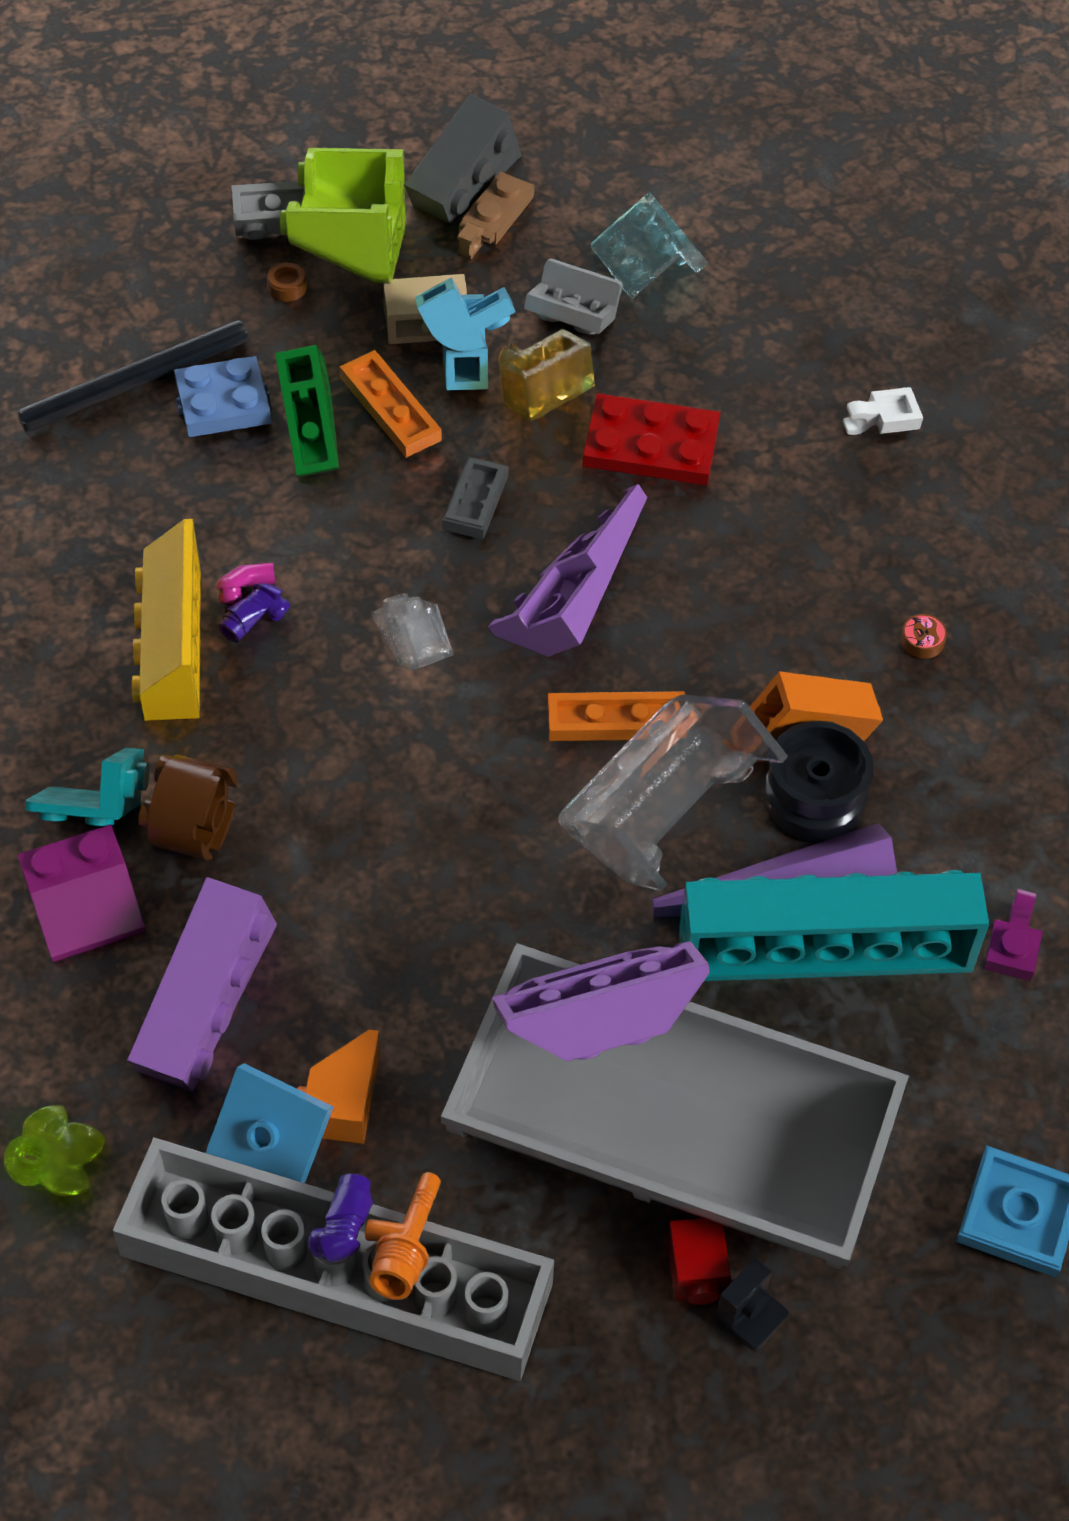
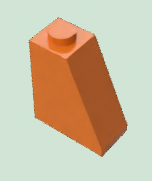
[734,671,883,763]

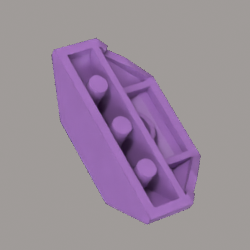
[492,941,710,1062]

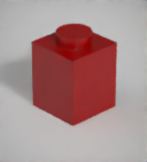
[667,1218,731,1305]

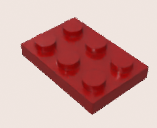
[582,393,721,486]

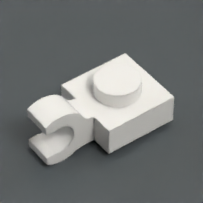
[842,387,923,435]

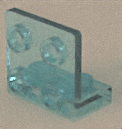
[590,191,709,297]

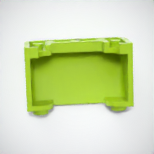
[280,148,406,284]

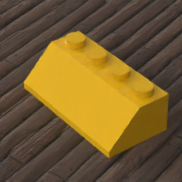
[132,519,201,721]

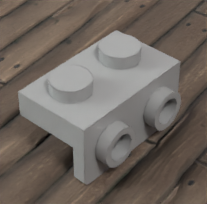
[231,181,305,240]
[524,258,623,334]

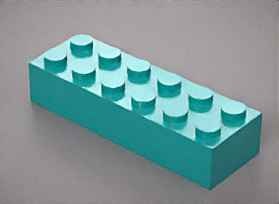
[679,870,989,981]

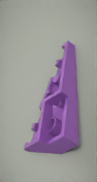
[488,484,648,657]
[652,823,897,918]

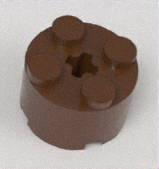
[139,754,237,861]

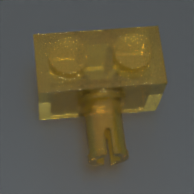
[498,329,595,421]

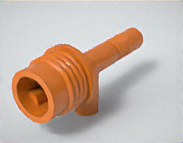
[365,1172,441,1300]

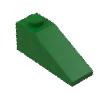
[275,345,339,477]

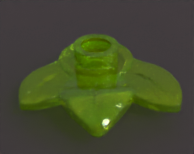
[4,1105,105,1196]

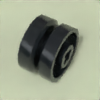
[764,721,873,842]

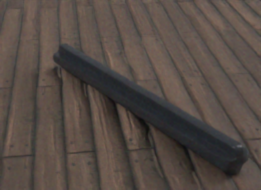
[17,320,249,432]

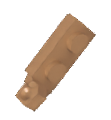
[457,171,535,259]

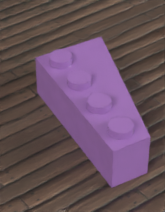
[127,877,277,1092]

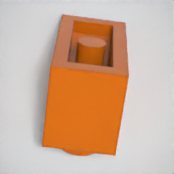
[297,1030,381,1144]

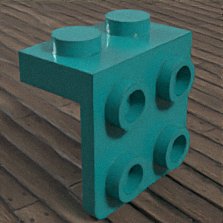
[25,747,150,826]

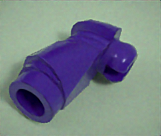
[218,583,290,643]
[308,1174,373,1263]

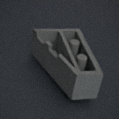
[404,94,522,225]

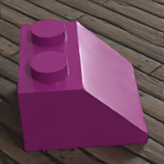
[17,825,146,962]

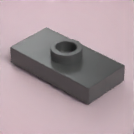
[442,457,509,539]

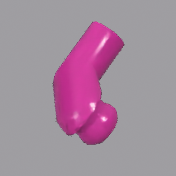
[216,562,275,604]

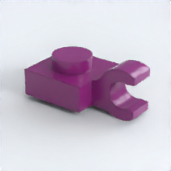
[983,889,1043,981]

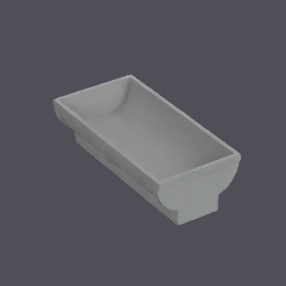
[441,943,909,1271]

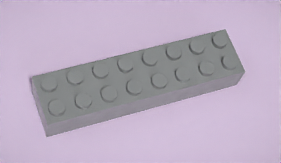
[113,1137,554,1382]

